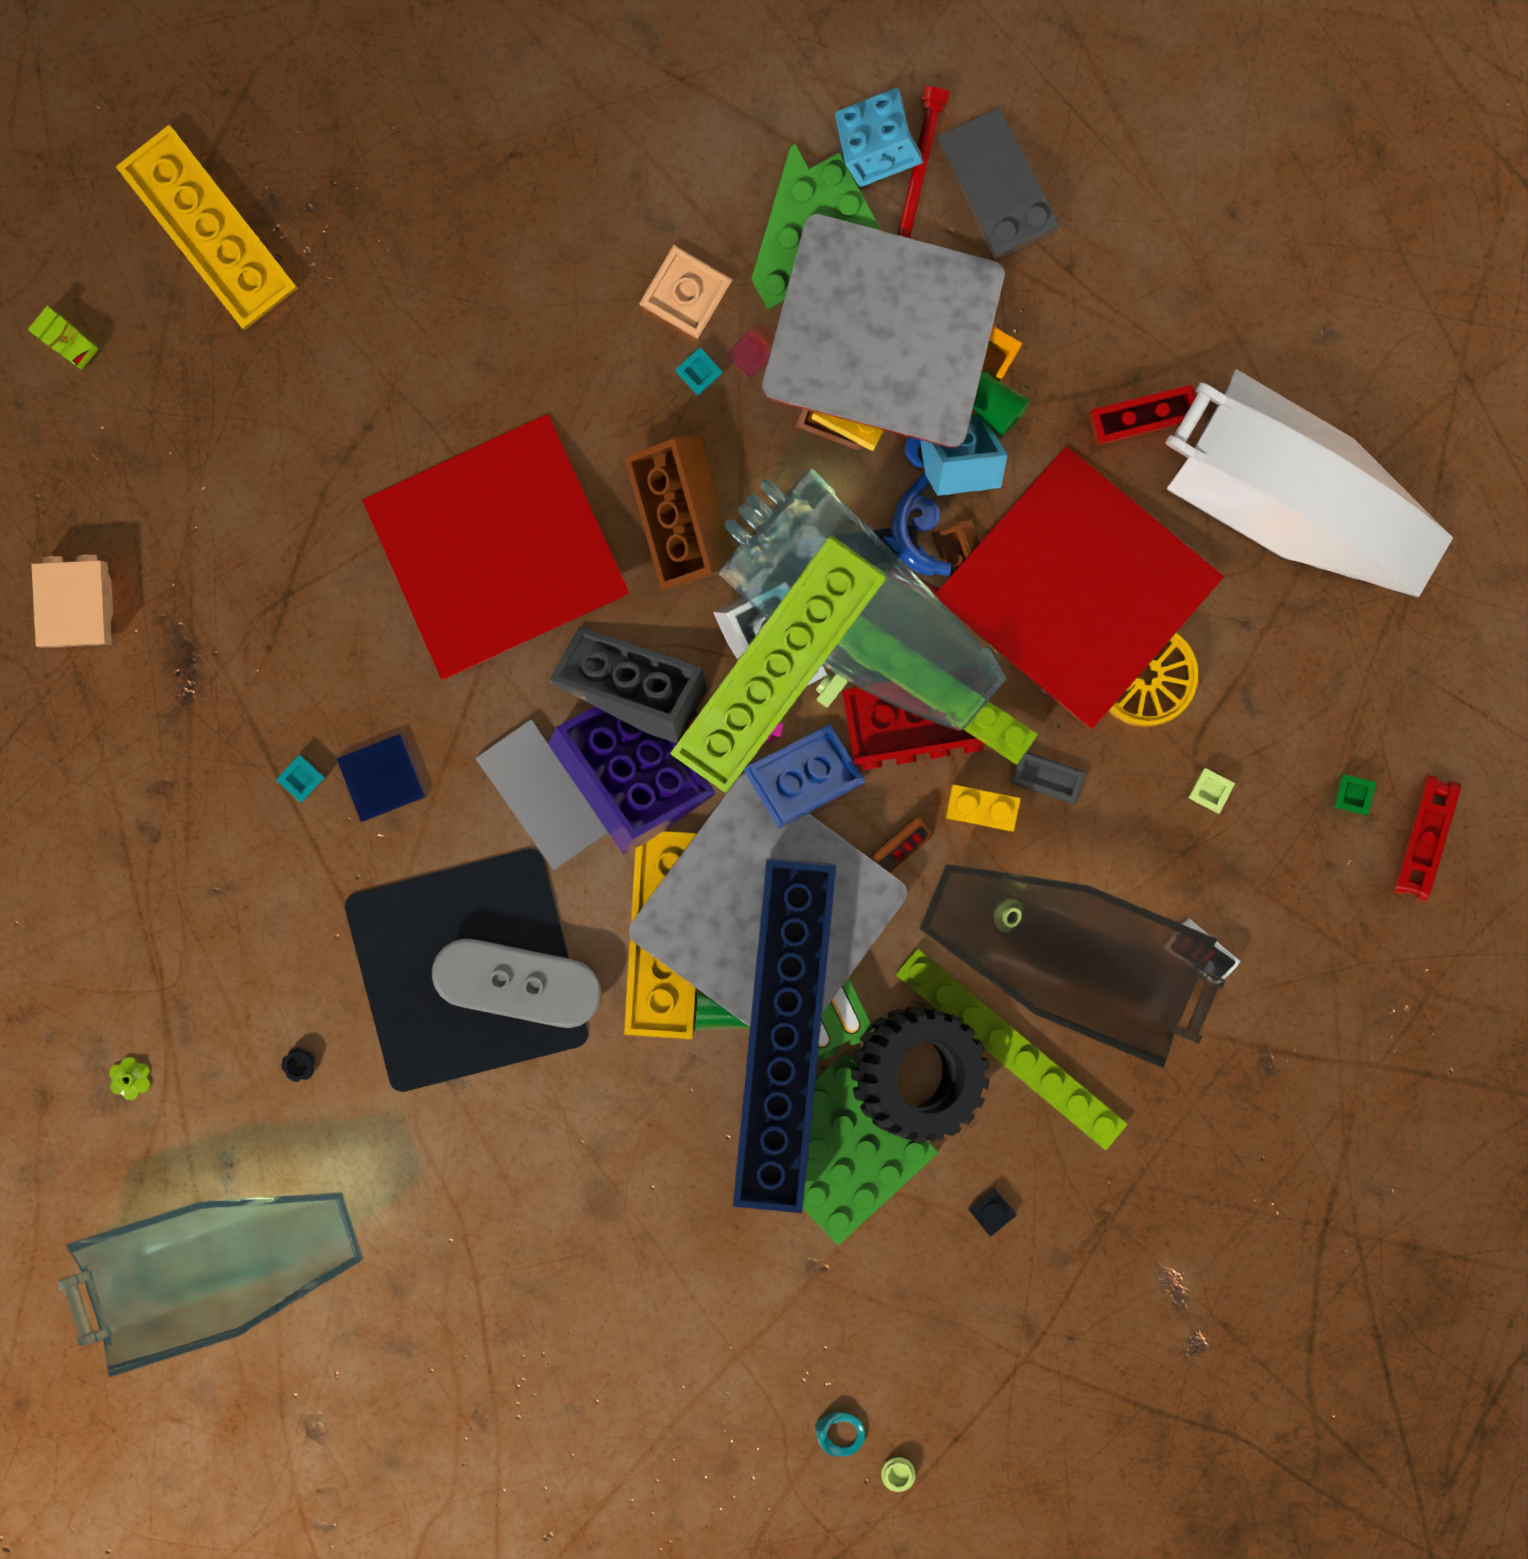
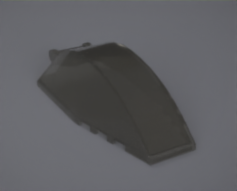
[919,864,1226,1068]

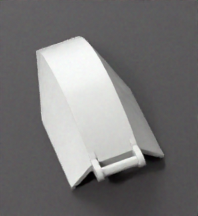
[1165,369,1453,597]

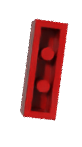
[1088,385,1201,447]

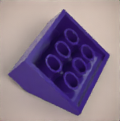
[548,707,716,855]

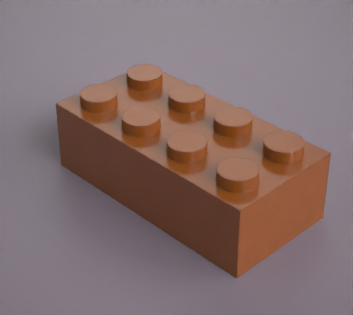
[624,435,738,590]

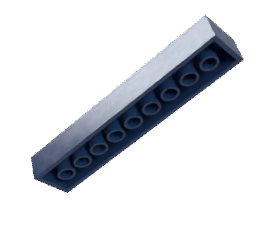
[733,857,836,1213]

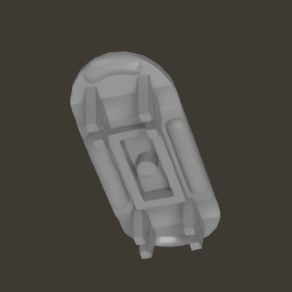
[432,938,601,1028]

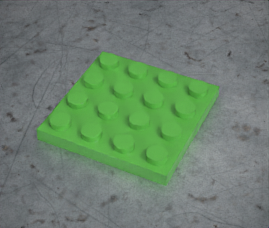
[803,1052,938,1246]

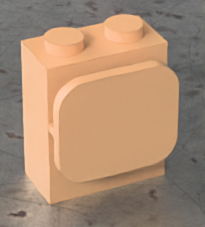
[31,555,113,648]

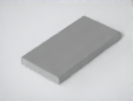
[475,719,608,870]

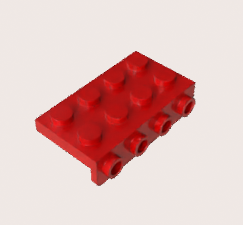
[842,667,985,770]

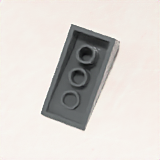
[937,108,1059,261]
[549,626,707,743]

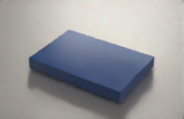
[743,724,866,829]

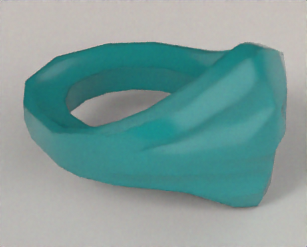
[815,1411,865,1456]

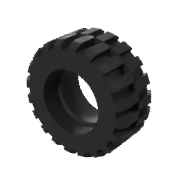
[851,1007,989,1142]

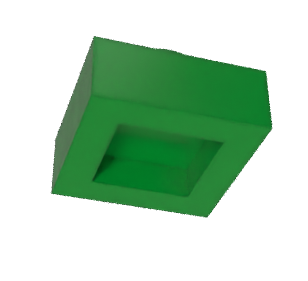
[1332,774,1376,816]

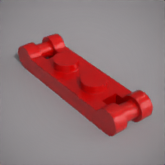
[1393,774,1461,902]

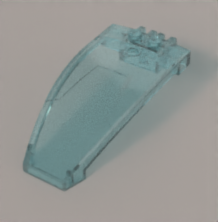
[717,469,1007,731]

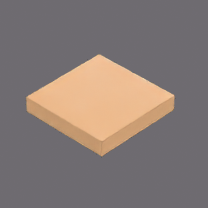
[639,245,733,340]

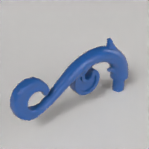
[883,437,951,576]

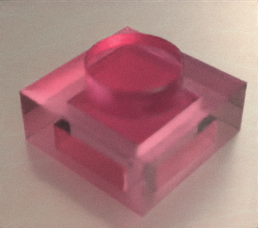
[726,330,771,380]

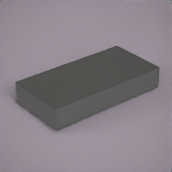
[1010,752,1086,805]

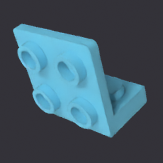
[835,88,923,187]

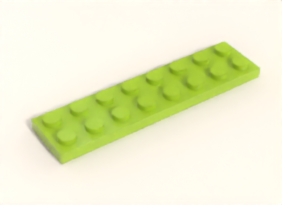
[670,534,887,793]

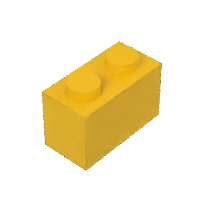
[944,784,1021,832]

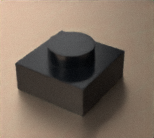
[968,1187,1017,1237]

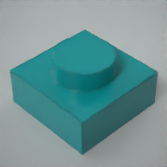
[675,347,723,397]
[276,755,326,803]

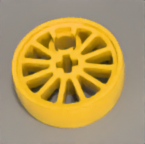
[1109,632,1199,727]

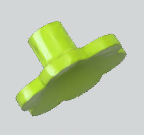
[109,1057,151,1100]

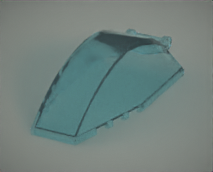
[58,1192,364,1377]

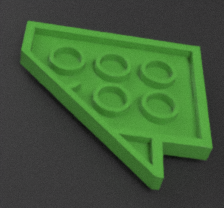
[752,144,882,311]

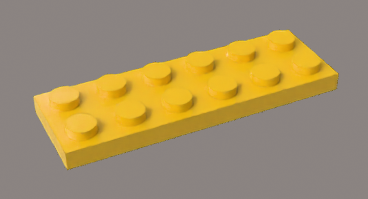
[116,124,298,331]
[624,831,697,1039]

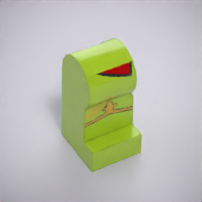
[28,306,99,370]

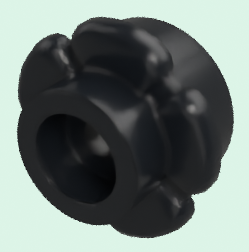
[281,1048,315,1082]

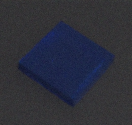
[336,734,426,822]

